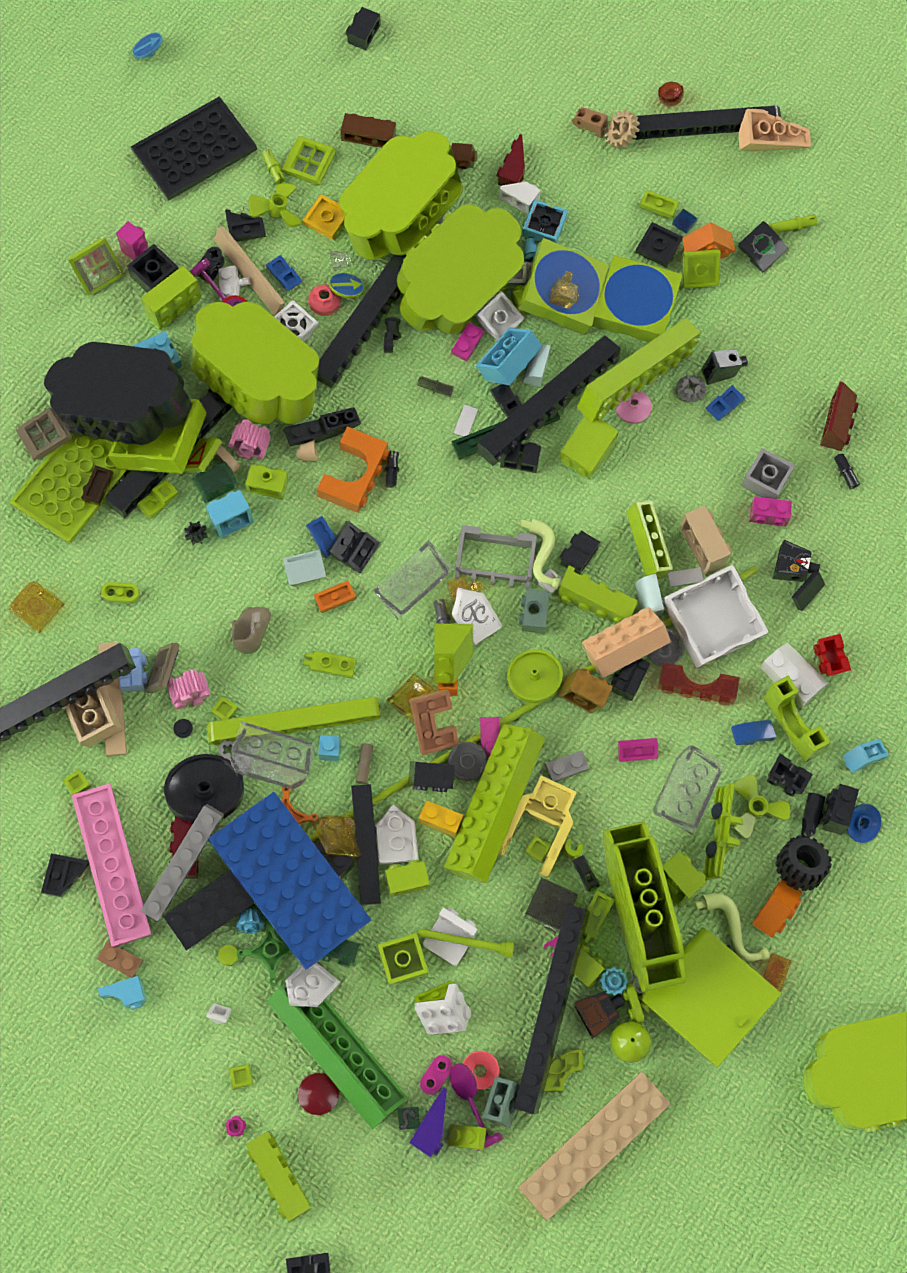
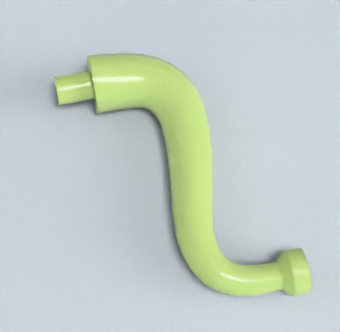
[520,518,560,589]
[694,893,770,962]

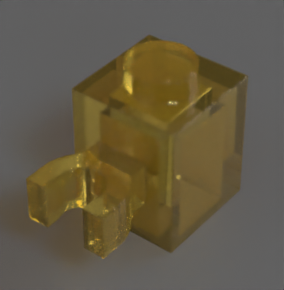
[549,271,579,309]
[447,576,483,606]

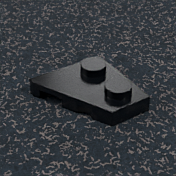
[225,209,266,242]
[41,853,90,897]

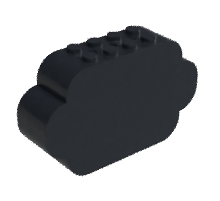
[44,342,191,445]

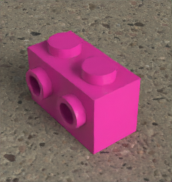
[116,221,148,260]
[749,496,792,527]

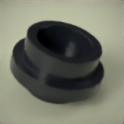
[173,719,193,738]

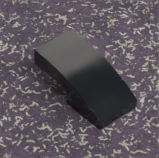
[490,384,522,417]

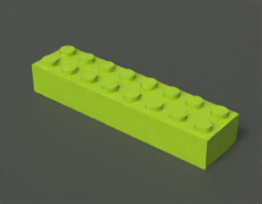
[577,318,701,423]
[443,724,545,883]

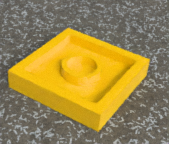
[302,194,344,240]

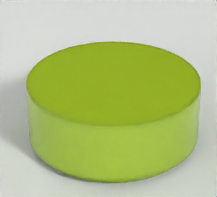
[218,945,239,966]

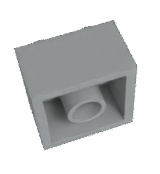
[741,448,795,499]

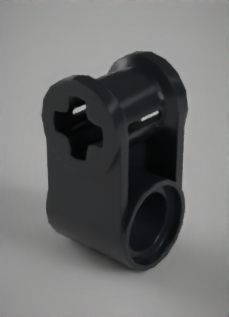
[196,247,225,282]

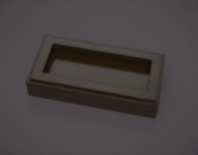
[81,465,114,506]

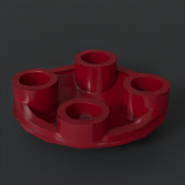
[298,1073,339,1116]

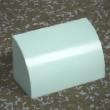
[523,344,551,387]
[283,550,326,585]
[635,574,664,617]

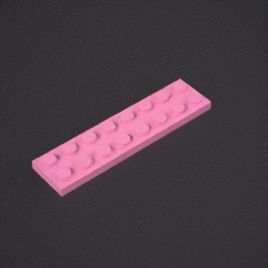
[72,783,152,947]

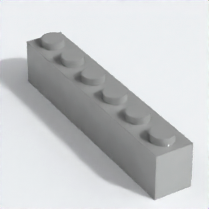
[140,804,224,921]

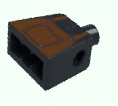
[573,991,625,1039]

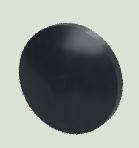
[164,754,244,823]

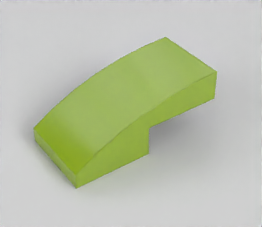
[137,480,179,520]

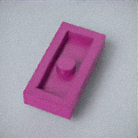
[451,323,485,362]
[480,717,500,757]
[618,738,658,762]

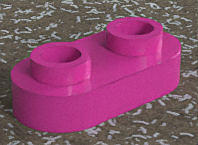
[420,1055,452,1095]

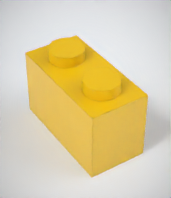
[419,800,463,838]

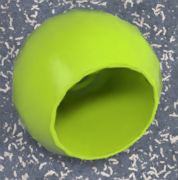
[610,1021,651,1063]

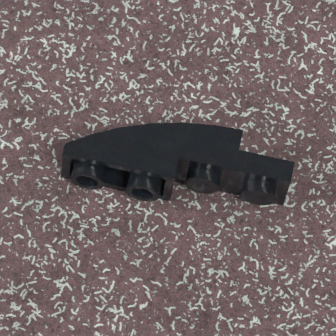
[284,407,361,447]

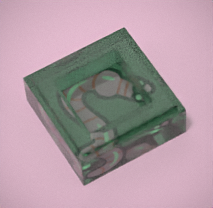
[398,1107,420,1130]

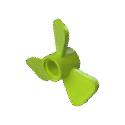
[248,183,301,227]
[733,775,790,839]

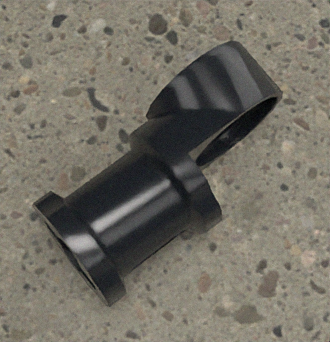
[384,317,401,353]

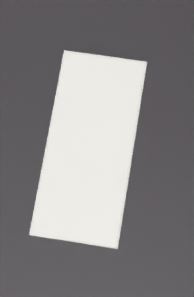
[454,405,478,436]
[668,567,703,586]

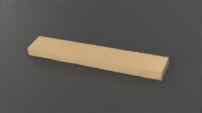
[214,226,285,316]
[98,642,127,757]

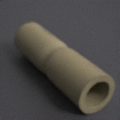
[355,743,373,784]

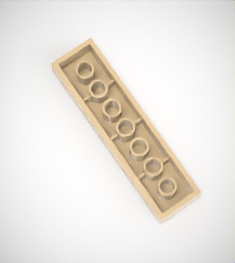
[517,1072,671,1221]

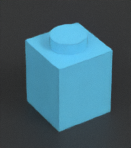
[318,735,341,761]

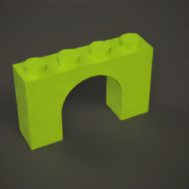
[764,675,831,763]

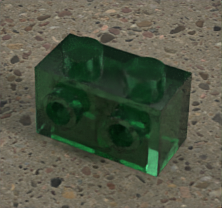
[192,462,238,503]
[321,940,361,968]

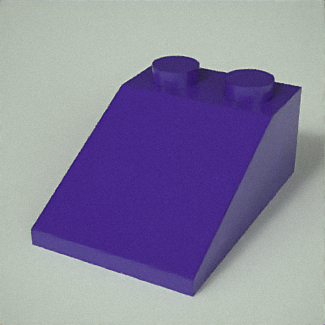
[409,1087,447,1158]

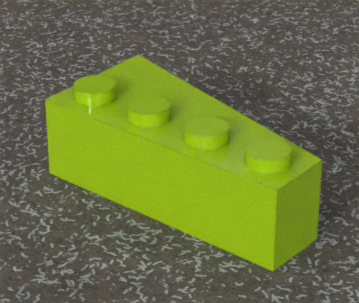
[558,566,638,624]
[245,1131,312,1222]

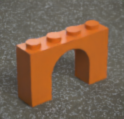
[317,427,390,513]

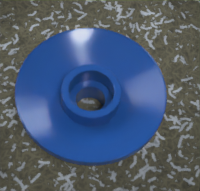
[847,804,882,843]

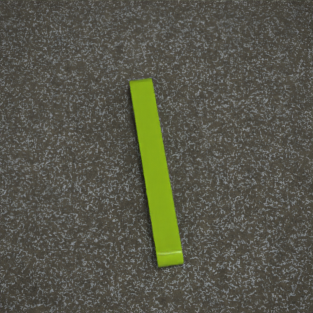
[207,697,381,745]

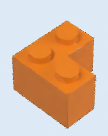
[682,222,735,259]
[752,879,802,938]

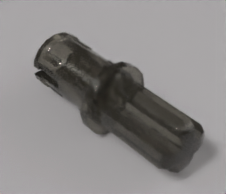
[417,376,454,398]

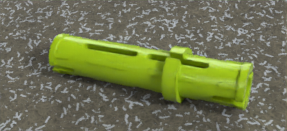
[768,214,817,233]

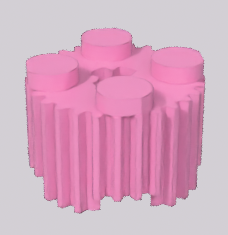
[228,420,271,460]
[167,669,210,710]

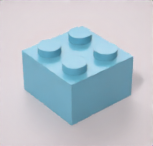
[206,490,254,539]

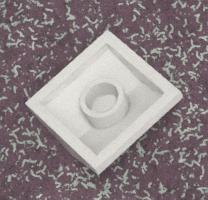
[476,291,525,340]

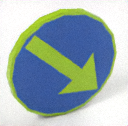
[329,273,365,298]

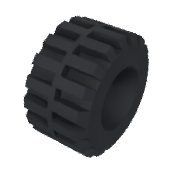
[775,835,832,891]

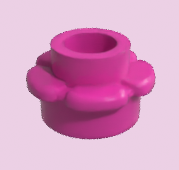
[225,1116,246,1137]

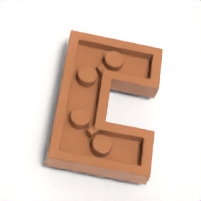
[410,689,459,755]

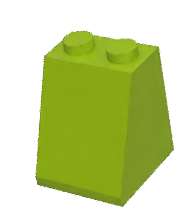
[560,416,619,479]
[434,624,473,684]

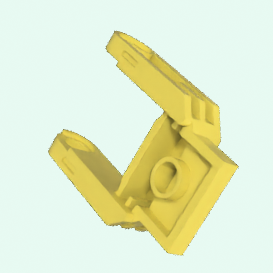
[499,776,577,878]

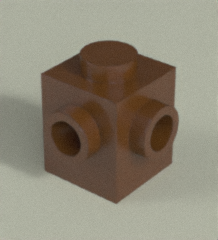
[451,143,478,169]

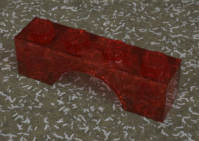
[657,662,740,706]

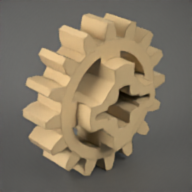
[604,110,640,149]

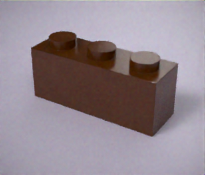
[340,113,396,148]

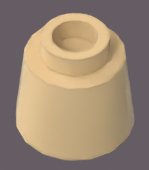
[297,440,319,462]

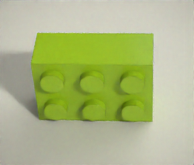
[141,266,202,330]
[662,851,707,908]

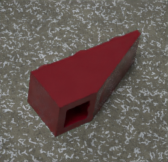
[496,134,525,186]

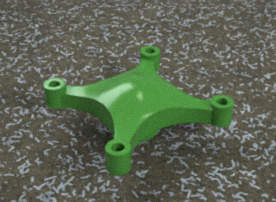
[237,918,292,986]

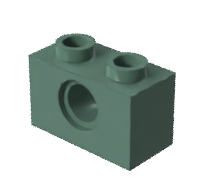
[519,589,549,634]
[483,1077,520,1128]

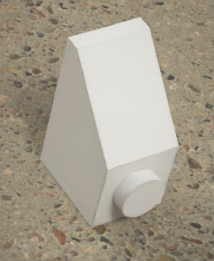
[499,182,541,215]

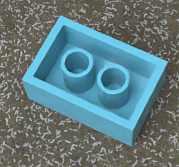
[476,327,542,385]

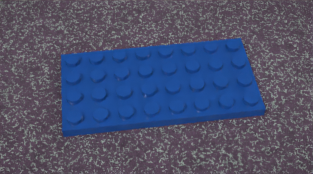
[208,792,371,970]

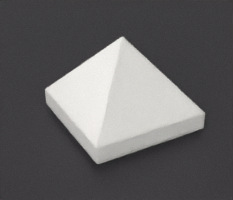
[206,1003,232,1024]

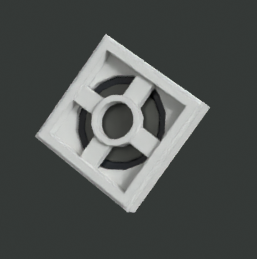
[274,300,319,342]

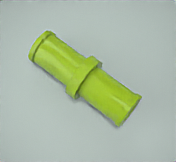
[261,149,286,185]

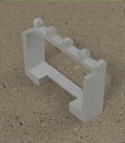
[455,525,537,589]

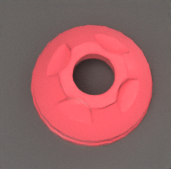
[308,284,341,316]
[463,1051,499,1090]

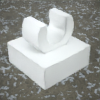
[537,568,562,596]

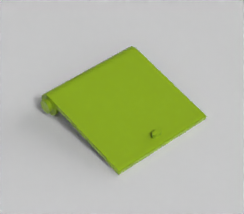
[638,927,782,1068]

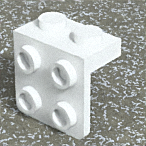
[423,908,478,966]
[415,984,471,1035]

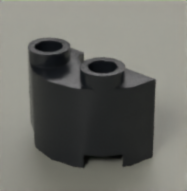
[767,753,813,797]
[286,1253,331,1273]

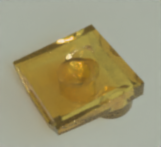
[9,581,64,633]
[387,673,436,725]
[312,815,361,857]

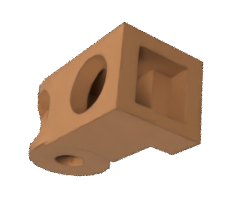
[572,107,608,138]

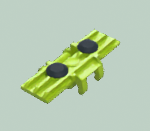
[703,783,743,880]

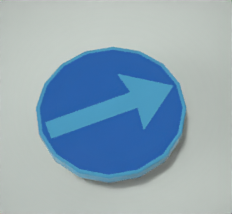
[133,32,163,59]

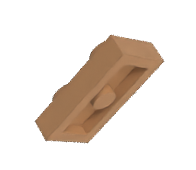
[97,941,143,978]

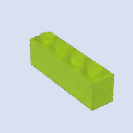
[626,500,673,579]

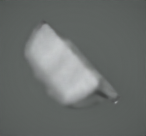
[372,540,454,620]
[230,721,317,789]
[653,745,725,834]

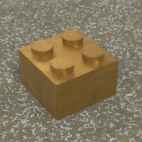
[558,668,613,713]

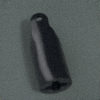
[801,793,826,838]

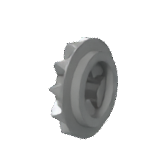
[676,374,706,402]

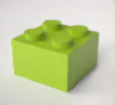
[377,933,428,987]

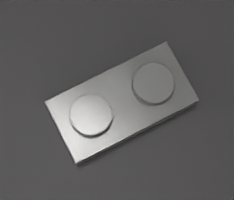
[545,750,589,782]

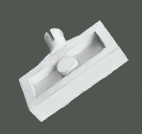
[219,265,251,302]

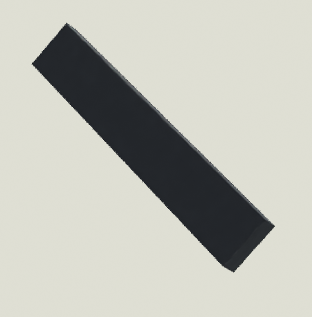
[351,784,381,905]

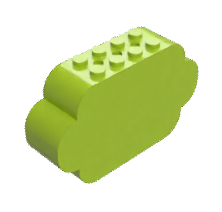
[339,131,463,260]
[397,204,524,334]
[191,302,319,424]
[603,821,686,992]
[803,1011,907,1132]

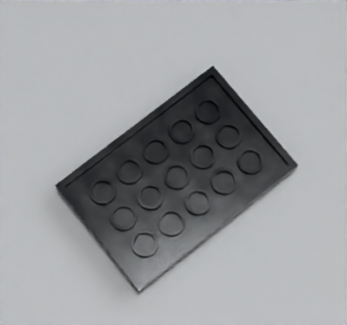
[130,96,257,201]

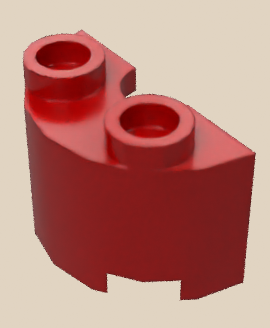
[813,633,851,676]

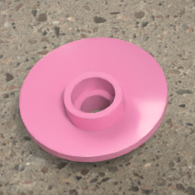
[615,391,652,423]

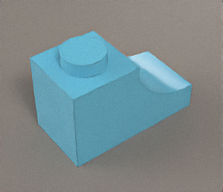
[842,739,889,773]
[98,976,147,1010]

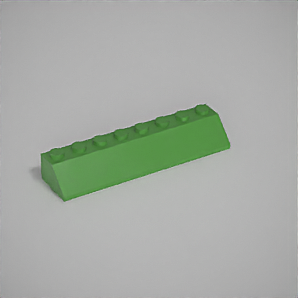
[267,983,409,1130]

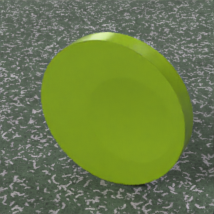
[507,649,563,703]

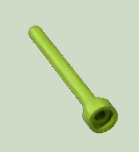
[417,929,514,958]

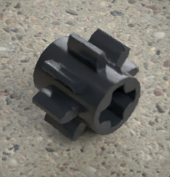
[184,521,208,545]

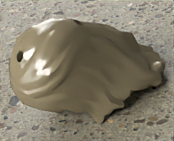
[231,607,271,654]

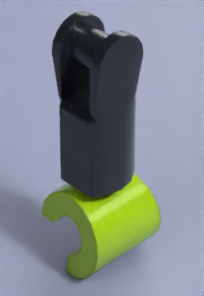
[562,839,600,892]

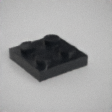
[635,222,683,268]

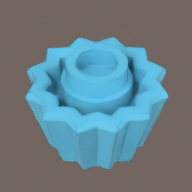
[236,909,265,934]
[600,966,628,996]

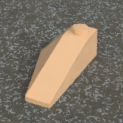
[739,109,811,151]

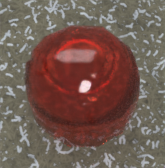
[658,81,684,107]

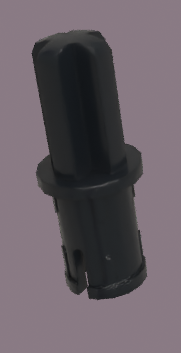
[385,451,400,488]
[834,453,860,490]

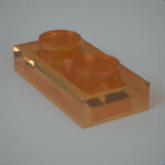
[763,953,791,999]

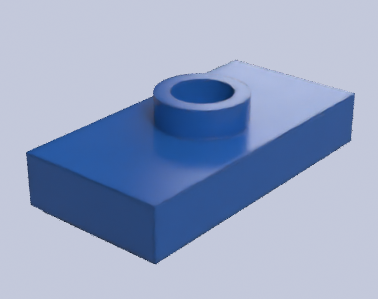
[306,516,335,558]

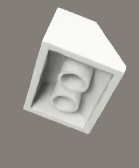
[760,642,829,709]

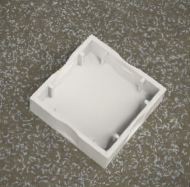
[662,565,769,669]

